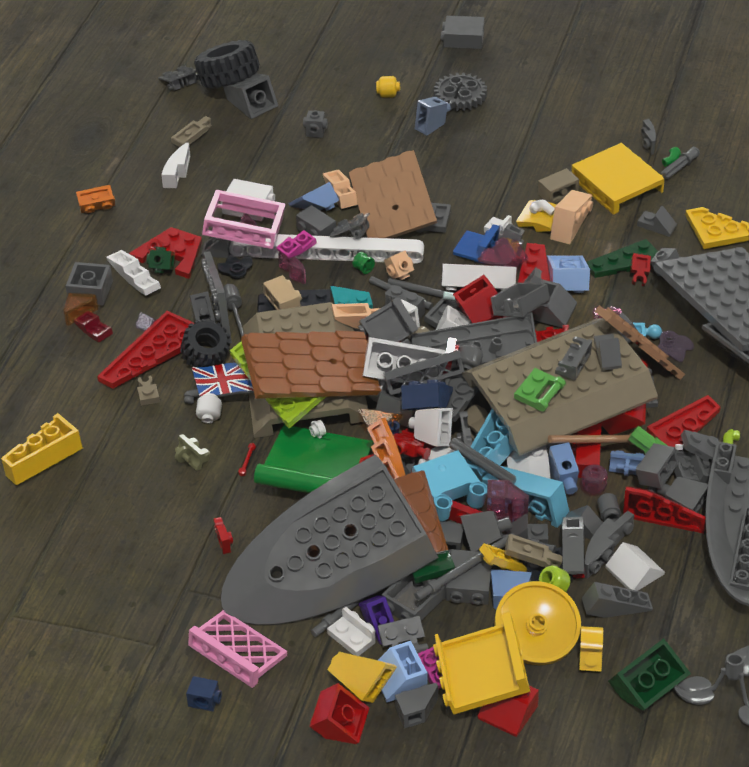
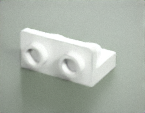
[327,607,375,656]

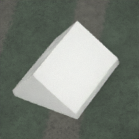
[605,542,665,591]

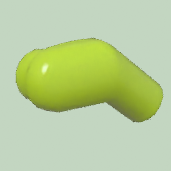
[723,429,740,444]

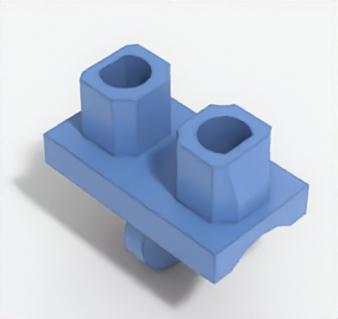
[609,450,645,476]

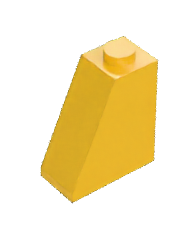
[327,652,397,703]

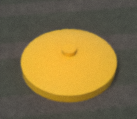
[494,581,581,666]

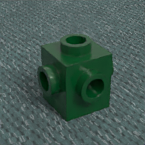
[146,247,175,273]

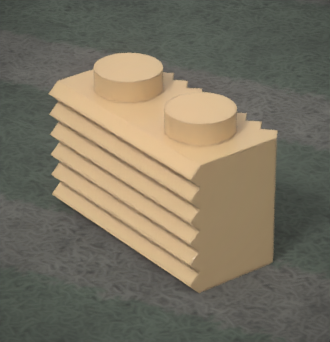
[263,275,302,310]

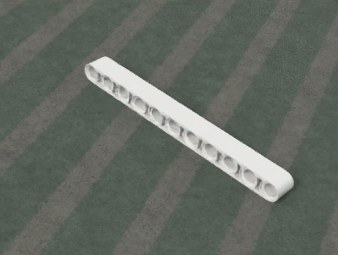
[229,234,424,264]

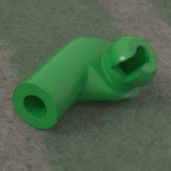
[662,147,681,167]

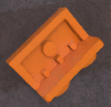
[76,185,115,213]

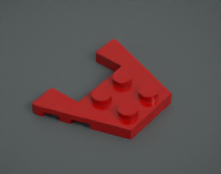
[129,227,202,279]

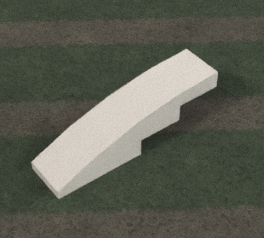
[106,250,161,296]

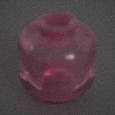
[581,464,608,494]

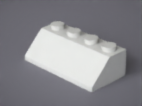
[442,264,517,292]
[363,337,446,383]

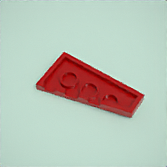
[646,395,721,447]

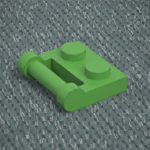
[514,368,566,411]

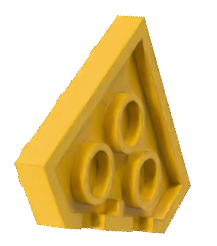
[685,207,749,249]

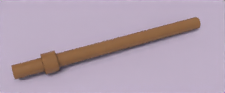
[548,433,634,445]

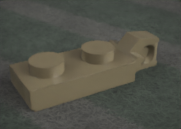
[171,116,212,147]
[504,534,563,567]

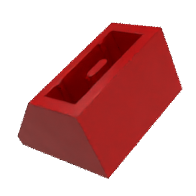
[453,275,498,323]

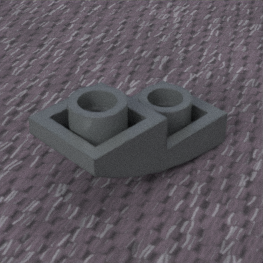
[641,119,656,155]

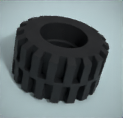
[180,319,231,367]

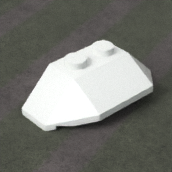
[506,445,550,479]

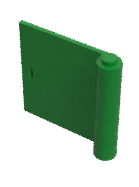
[254,425,374,493]

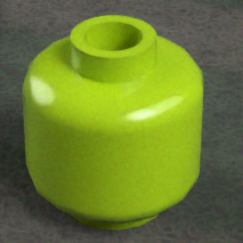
[539,565,570,592]

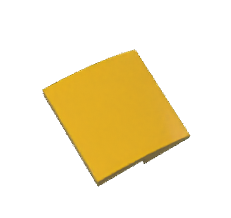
[516,200,557,232]

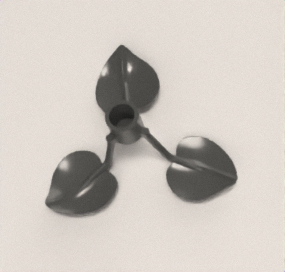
[674,646,749,726]

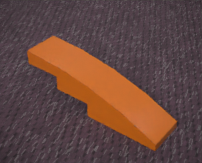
[367,418,405,479]

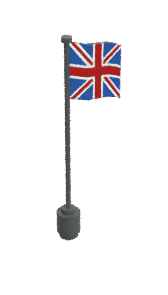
[192,284,254,397]

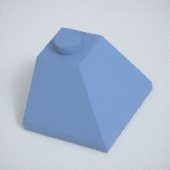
[288,182,339,211]

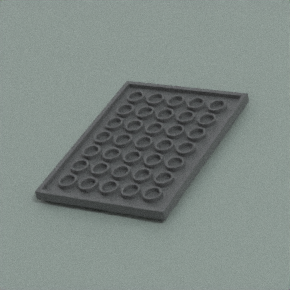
[653,247,749,352]

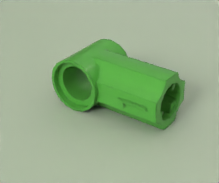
[628,426,668,454]

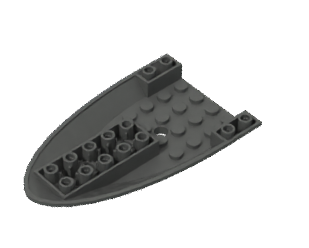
[705,441,749,606]
[221,455,438,625]

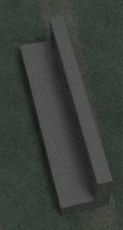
[383,350,464,395]

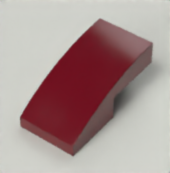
[74,311,113,342]

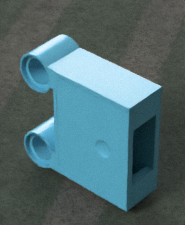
[412,450,488,521]

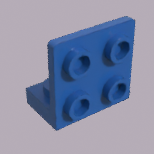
[453,224,500,264]

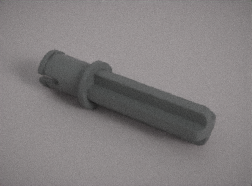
[661,146,700,180]

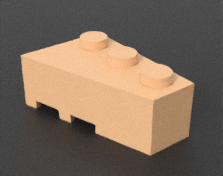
[550,190,593,244]

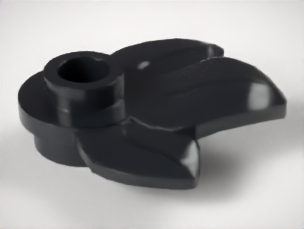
[217,255,253,279]

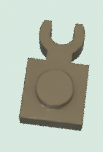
[137,375,160,406]

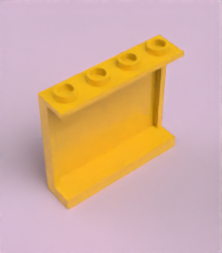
[571,143,664,215]
[433,612,530,714]

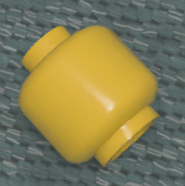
[376,76,400,98]

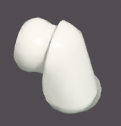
[529,199,555,216]

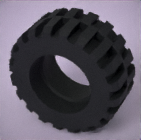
[194,40,260,88]

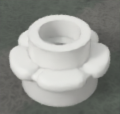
[309,420,326,439]

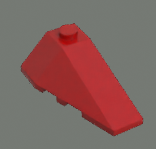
[623,486,706,533]

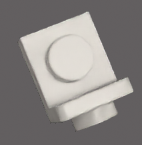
[484,215,513,233]

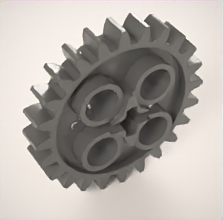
[434,72,487,111]

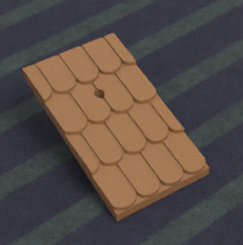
[349,150,438,239]

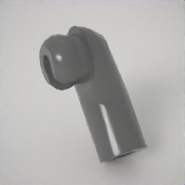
[184,389,200,404]

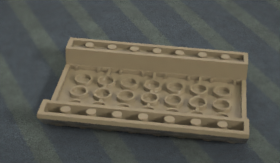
[241,302,370,438]
[462,318,658,456]

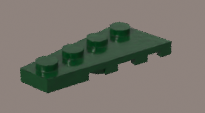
[586,239,658,278]

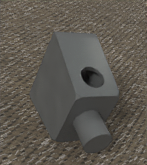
[657,477,708,513]
[460,511,513,552]

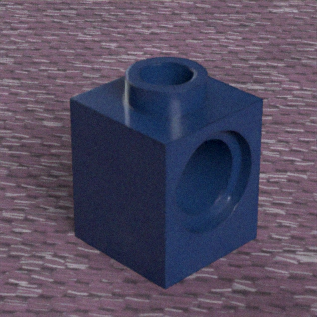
[186,676,222,712]

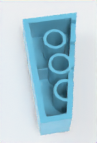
[464,408,514,482]
[482,466,570,528]

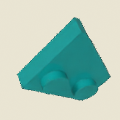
[330,286,373,309]

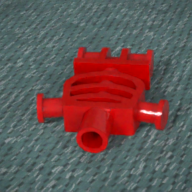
[393,428,435,460]

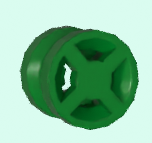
[352,252,375,274]

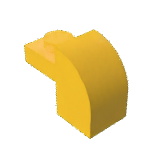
[579,626,603,671]

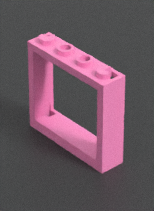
[202,190,285,249]

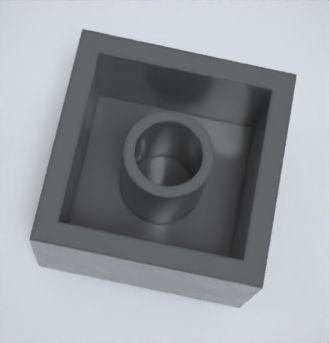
[66,262,113,305]

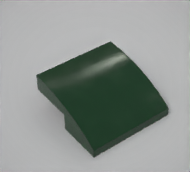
[412,550,455,583]

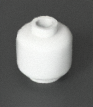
[196,393,222,423]

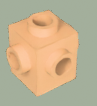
[384,250,414,280]

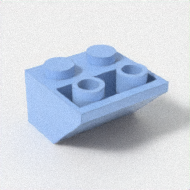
[377,641,428,702]

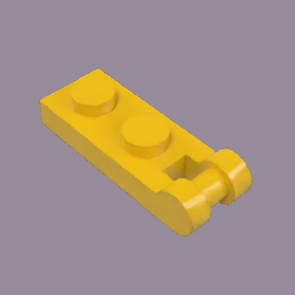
[479,543,527,572]

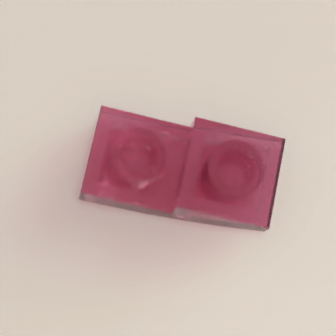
[278,252,306,284]

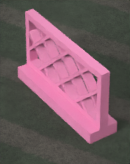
[188,610,287,688]

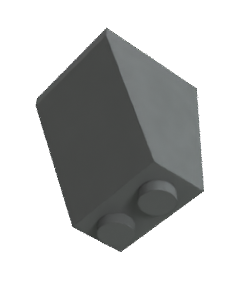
[223,73,278,119]

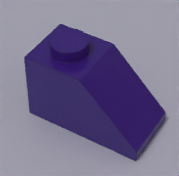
[359,596,394,644]

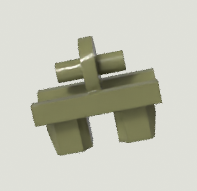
[175,434,210,471]

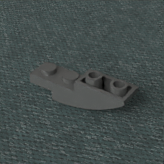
[584,511,634,579]

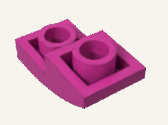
[276,230,317,258]
[418,647,443,690]

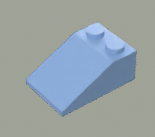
[547,256,590,293]

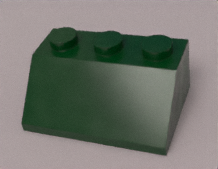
[608,638,691,710]

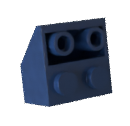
[401,380,453,411]

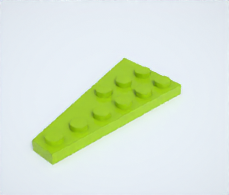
[230,341,326,428]

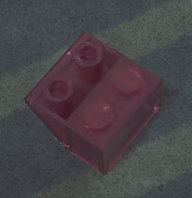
[477,238,529,267]
[487,480,529,523]

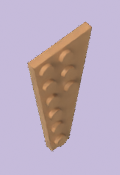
[595,305,685,380]

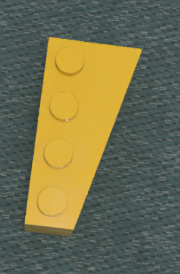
[1,413,83,485]

